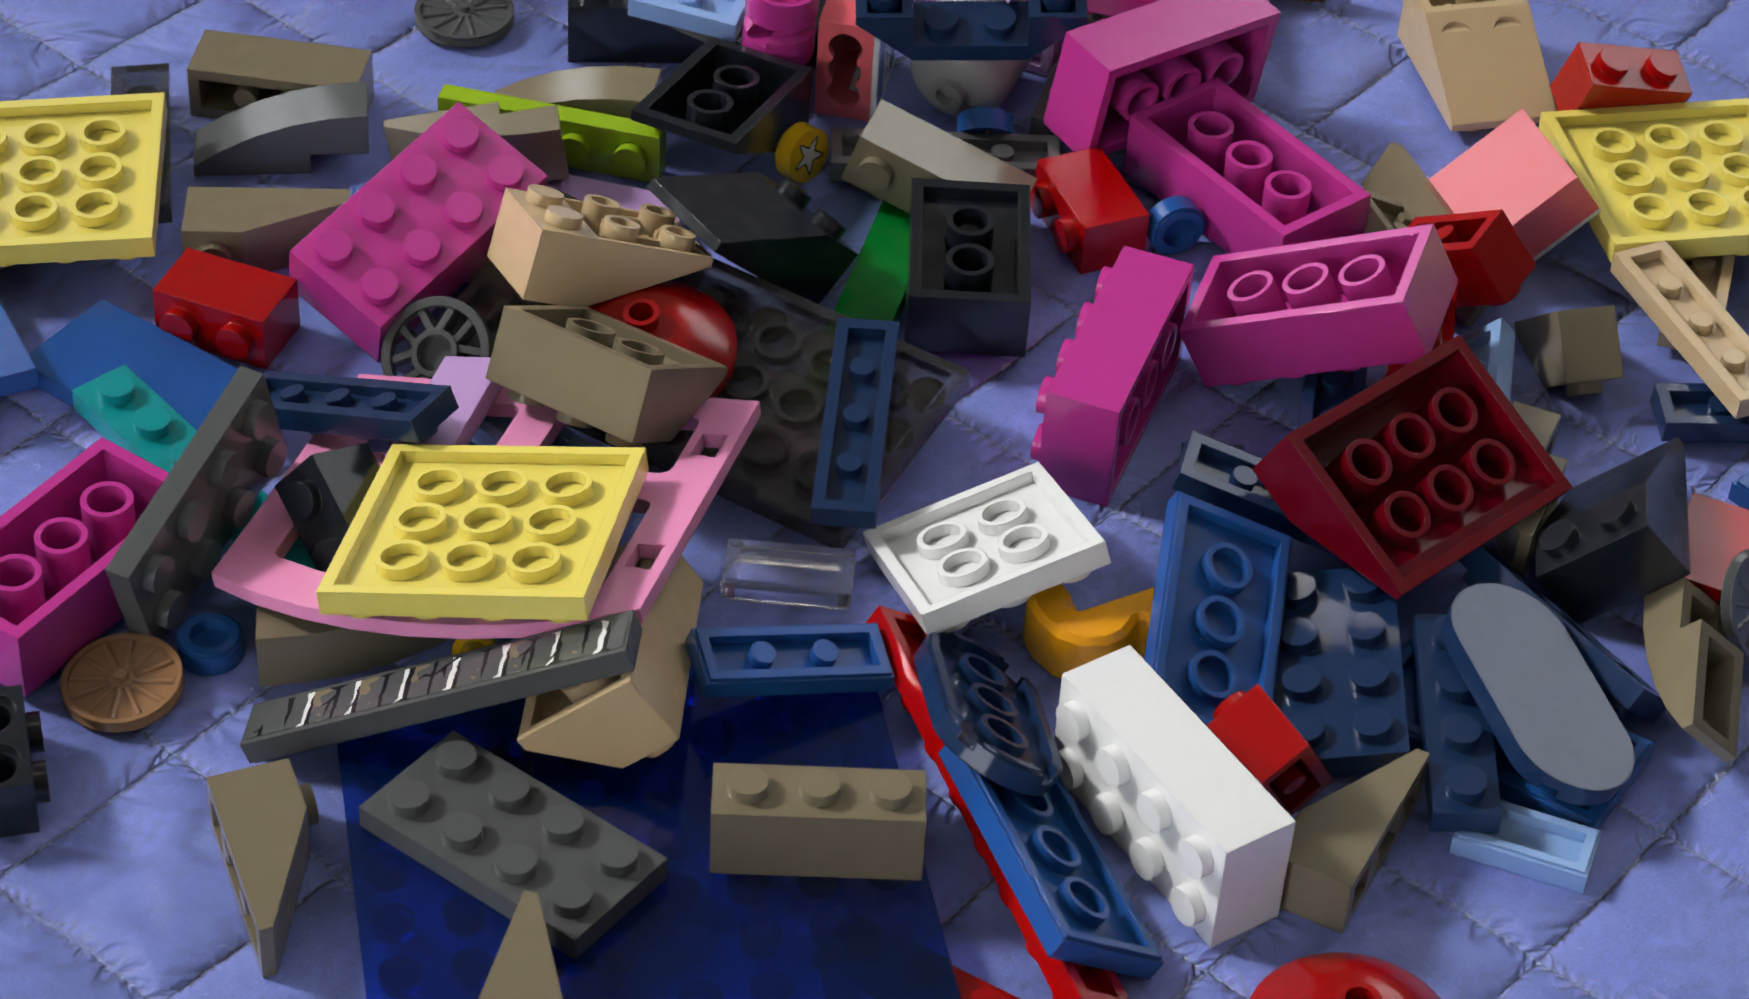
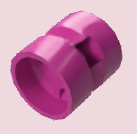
[741,0,820,65]

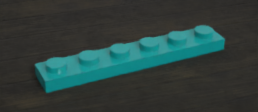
[72,364,317,570]

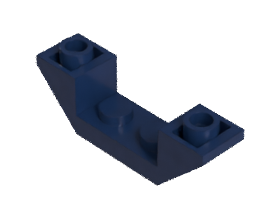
[856,0,1088,61]

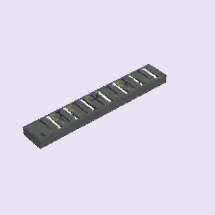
[240,610,642,764]

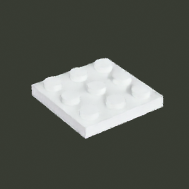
[863,462,1111,635]

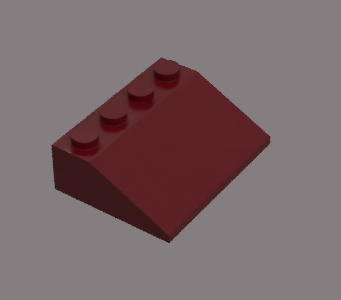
[1252,334,1573,600]

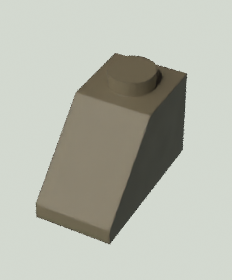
[1514,305,1623,397]

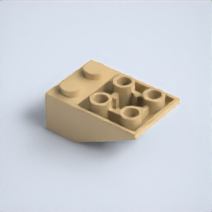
[1397,0,1556,132]
[487,184,714,307]

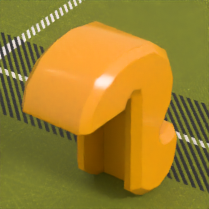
[1022,583,1155,679]

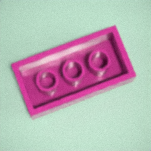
[1043,0,1281,155]
[1123,77,1371,254]
[289,102,548,362]
[1179,223,1458,387]
[1030,246,1194,507]
[0,437,169,697]

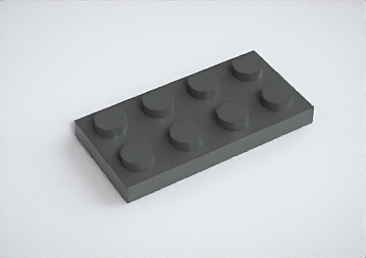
[105,366,287,641]
[359,730,668,960]

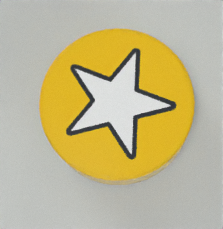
[775,122,829,183]

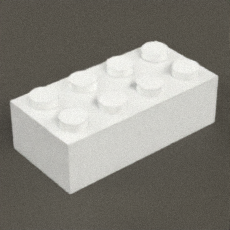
[1054,645,1296,948]

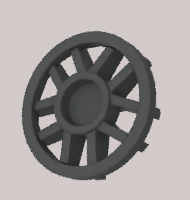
[381,296,493,379]

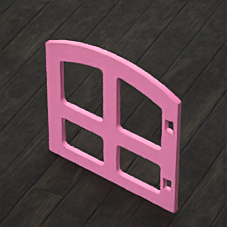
[211,374,761,639]

